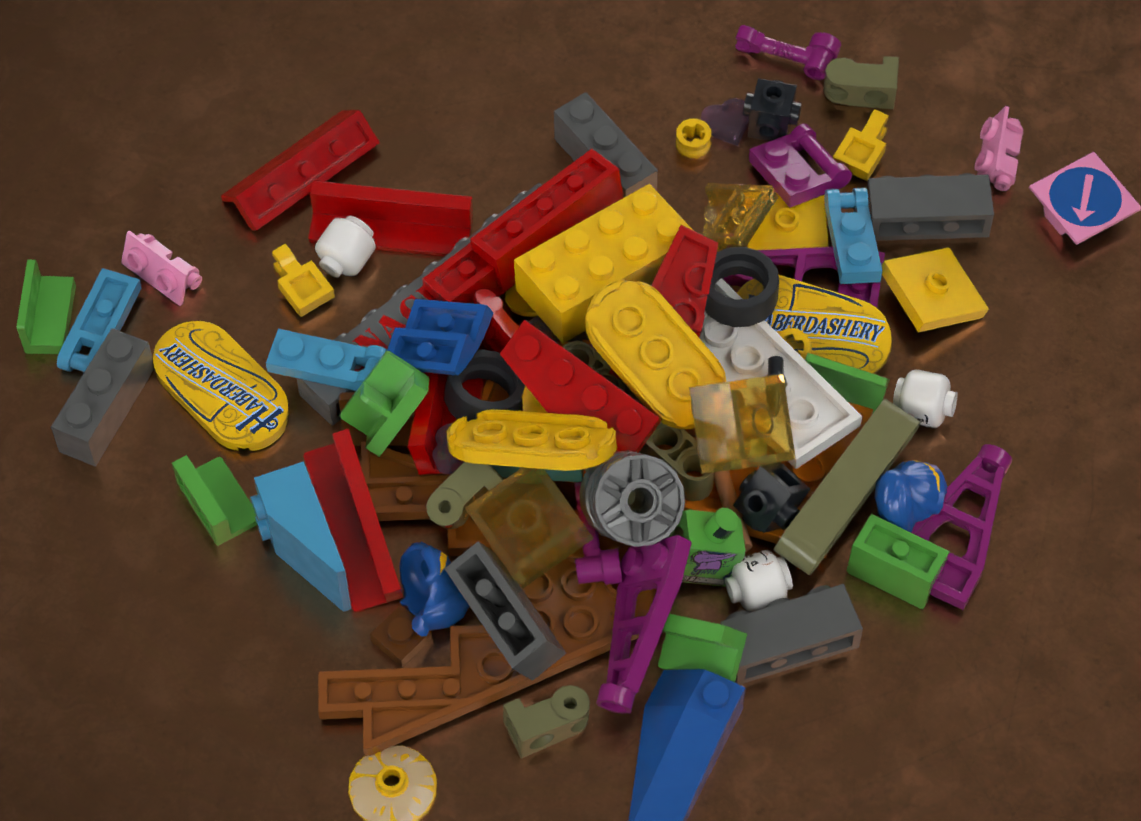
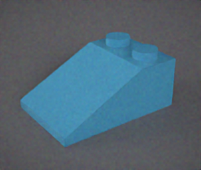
[250,461,352,612]

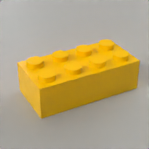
[514,183,694,343]

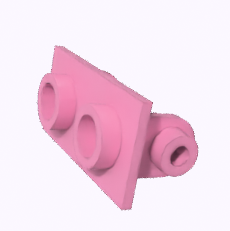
[975,106,1023,191]
[121,231,202,306]

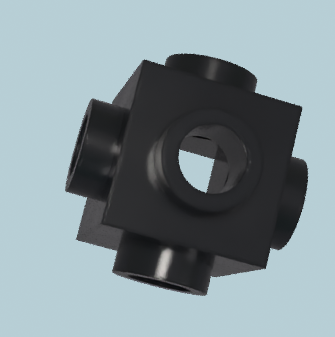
[743,78,802,141]
[733,462,811,533]

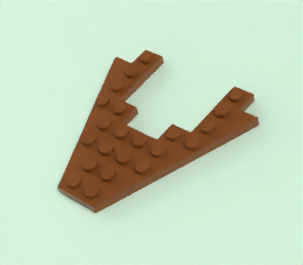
[318,442,657,756]

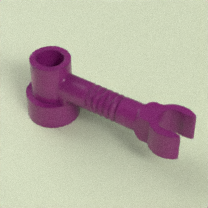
[735,25,841,80]
[574,481,622,585]

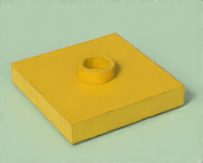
[744,189,829,250]
[881,247,989,332]

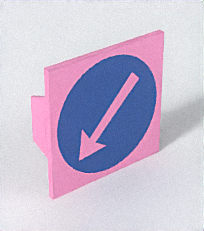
[1029,152,1141,245]

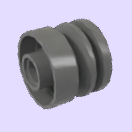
[579,450,685,547]

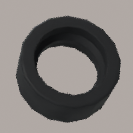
[705,247,779,327]
[444,349,525,422]

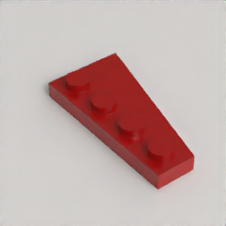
[609,225,718,379]
[500,319,662,453]

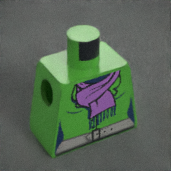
[666,508,745,586]

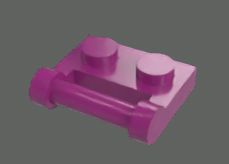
[749,123,852,208]

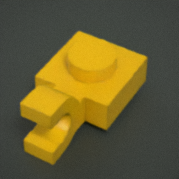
[833,109,889,181]
[272,244,335,317]

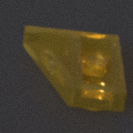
[703,183,778,250]

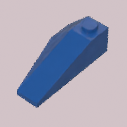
[629,669,746,821]

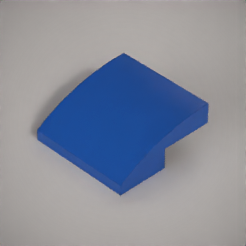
[387,299,493,375]

